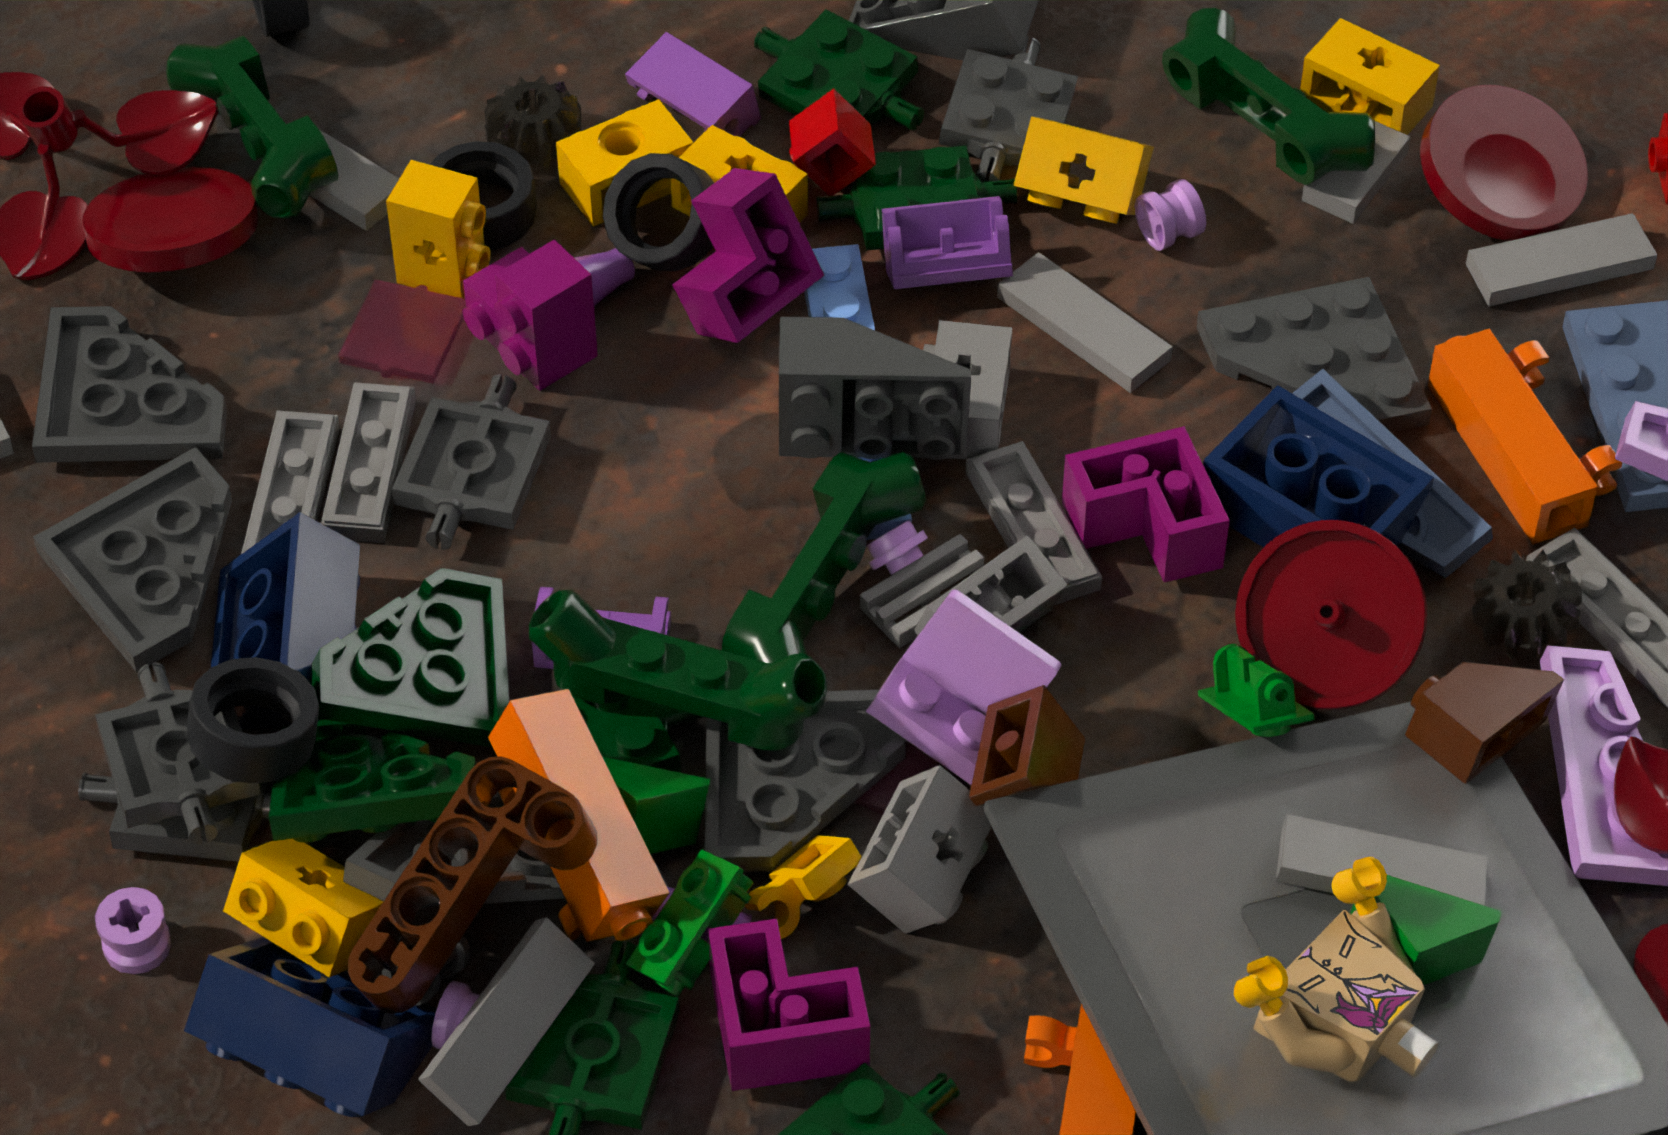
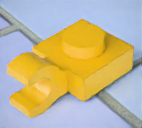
[745,835,862,939]

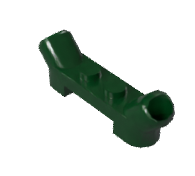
[1162,8,1375,185]
[166,36,339,219]
[722,452,926,664]
[529,589,827,751]

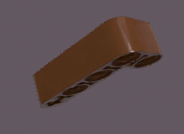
[348,756,597,1014]

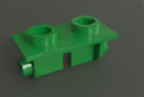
[1198,644,1315,737]
[626,849,754,997]

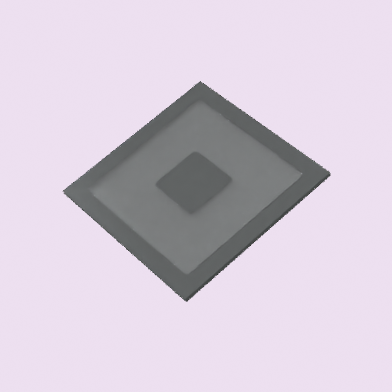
[983,701,1668,1135]

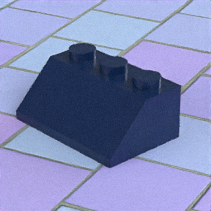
[1203,385,1434,548]
[211,512,360,729]
[184,937,437,1117]

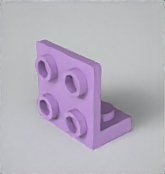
[866,589,1061,785]

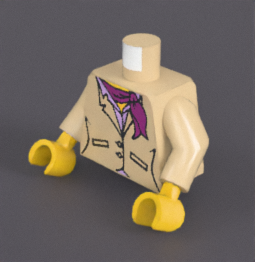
[1234,856,1439,1082]

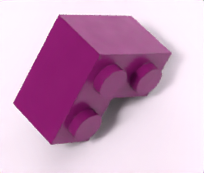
[672,168,824,343]
[463,239,598,391]
[1062,426,1230,583]
[708,919,870,1091]

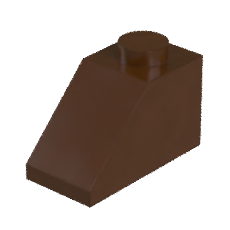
[1405,662,1564,784]
[969,685,1085,806]

